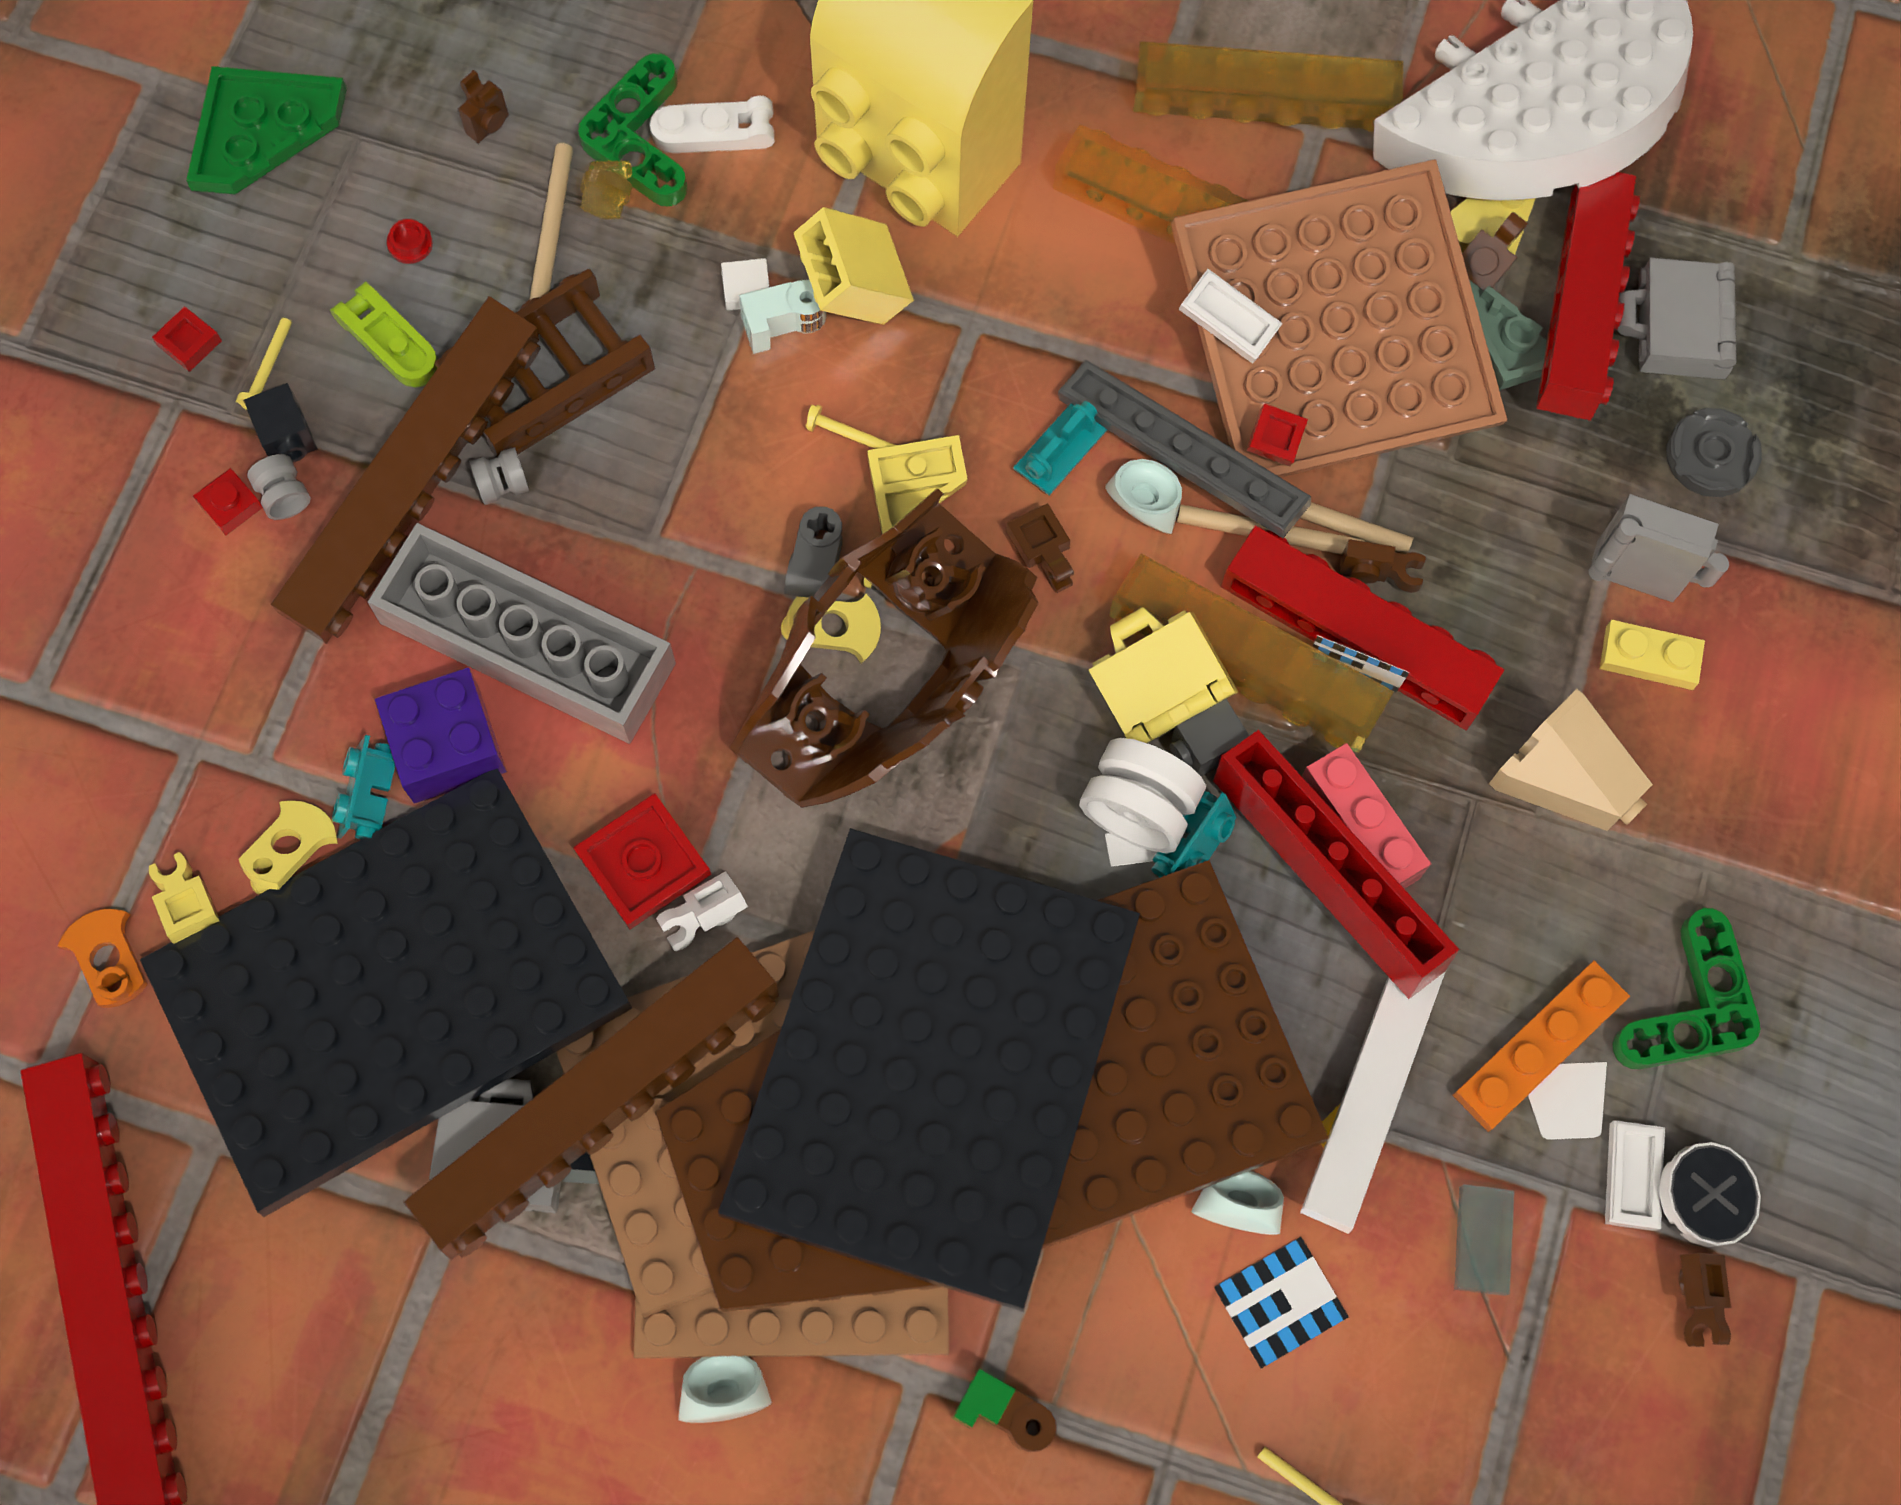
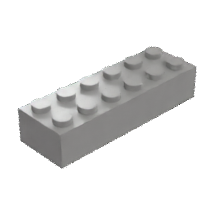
[368,523,676,744]

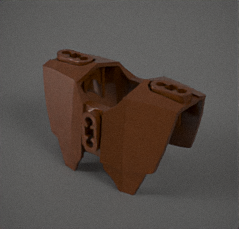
[730,488,1038,808]

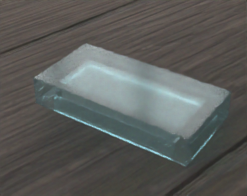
[1454,1184,1514,1296]

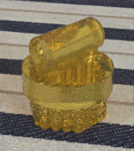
[580,161,632,219]

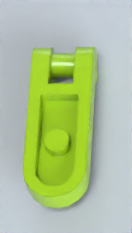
[330,282,438,388]

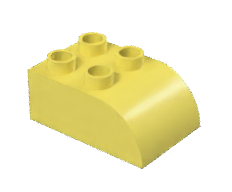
[810,0,1033,237]

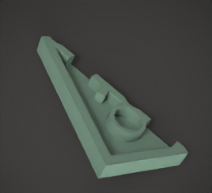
[1469,280,1547,390]

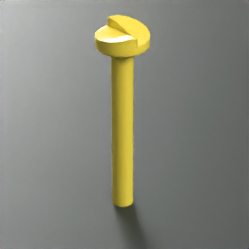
[235,318,292,410]
[805,405,896,449]
[1258,1447,1343,1505]

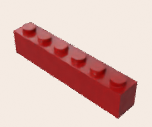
[1536,172,1640,421]
[1221,525,1505,731]
[1213,729,1460,999]

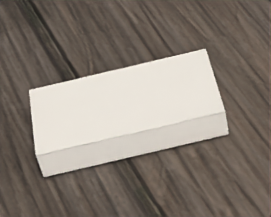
[1179,269,1283,364]
[1605,1120,1665,1231]

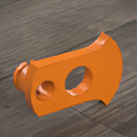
[57,909,148,1008]

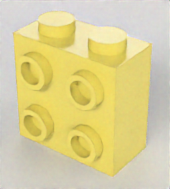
[794,207,914,325]

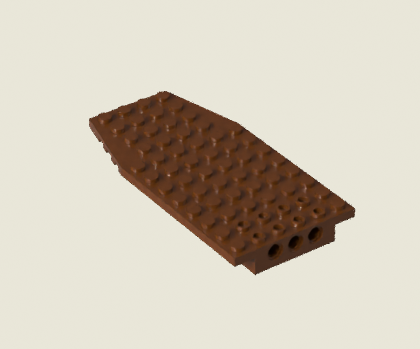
[656,860,1329,1312]

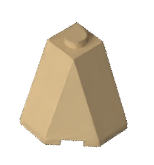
[1489,689,1653,831]

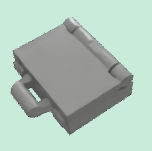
[1617,258,1736,379]
[1588,494,1729,603]
[429,1079,561,1213]

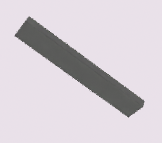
[1058,360,1311,538]

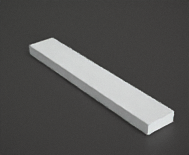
[1300,971,1446,1234]

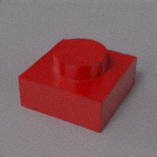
[152,306,222,372]
[1246,403,1308,466]
[193,468,263,536]

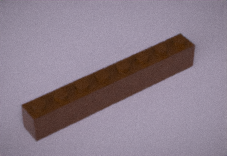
[271,296,541,644]
[403,937,779,1260]

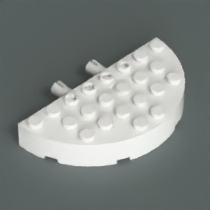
[1373,0,1693,200]

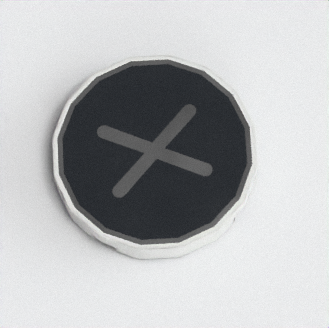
[1659,1142,1761,1247]

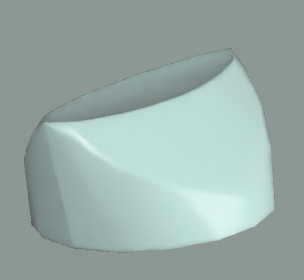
[1105,459,1182,534]
[1191,1171,1284,1235]
[678,1356,772,1423]

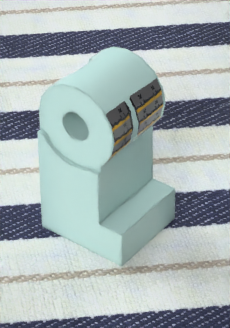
[739,280,826,354]

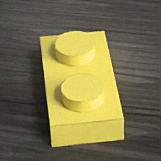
[1599,619,1705,690]

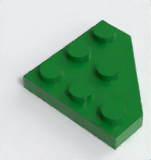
[186,66,347,194]

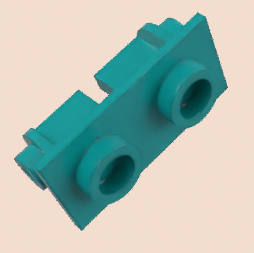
[1013,401,1107,496]
[332,735,395,840]
[1151,791,1237,878]

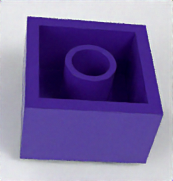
[375,667,507,804]

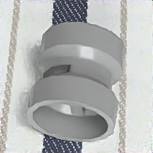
[470,447,529,505]
[247,454,311,520]

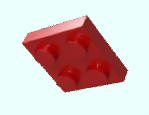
[573,793,712,930]

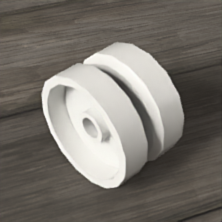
[1079,738,1206,853]

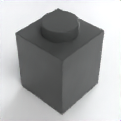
[1170,699,1249,777]

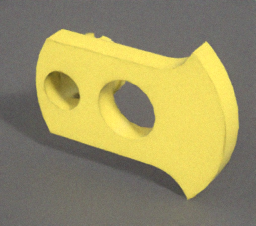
[781,594,881,663]
[239,801,338,895]

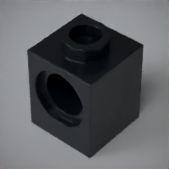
[243,383,318,463]

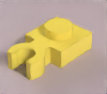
[149,852,219,944]

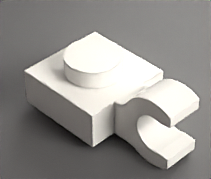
[656,871,748,951]

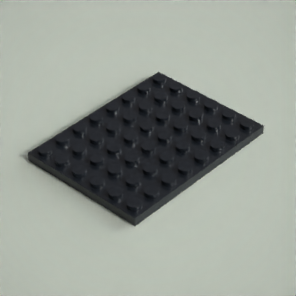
[140,768,633,1217]
[718,828,1140,1312]

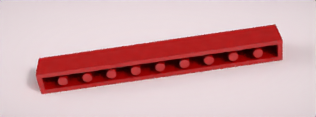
[20,1053,187,1505]

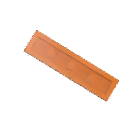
[1453,960,1630,1132]

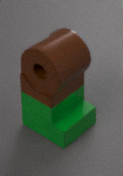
[952,1369,1057,1452]

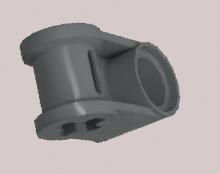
[784,507,842,598]

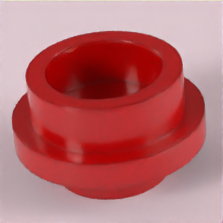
[387,219,433,264]

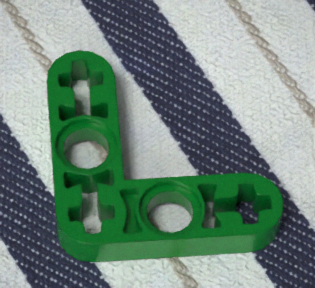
[578,53,687,207]
[1612,908,1761,1069]

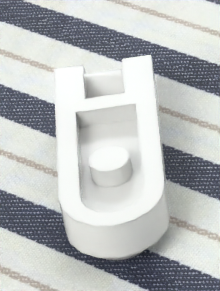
[650,96,774,153]

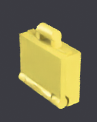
[1089,607,1238,743]

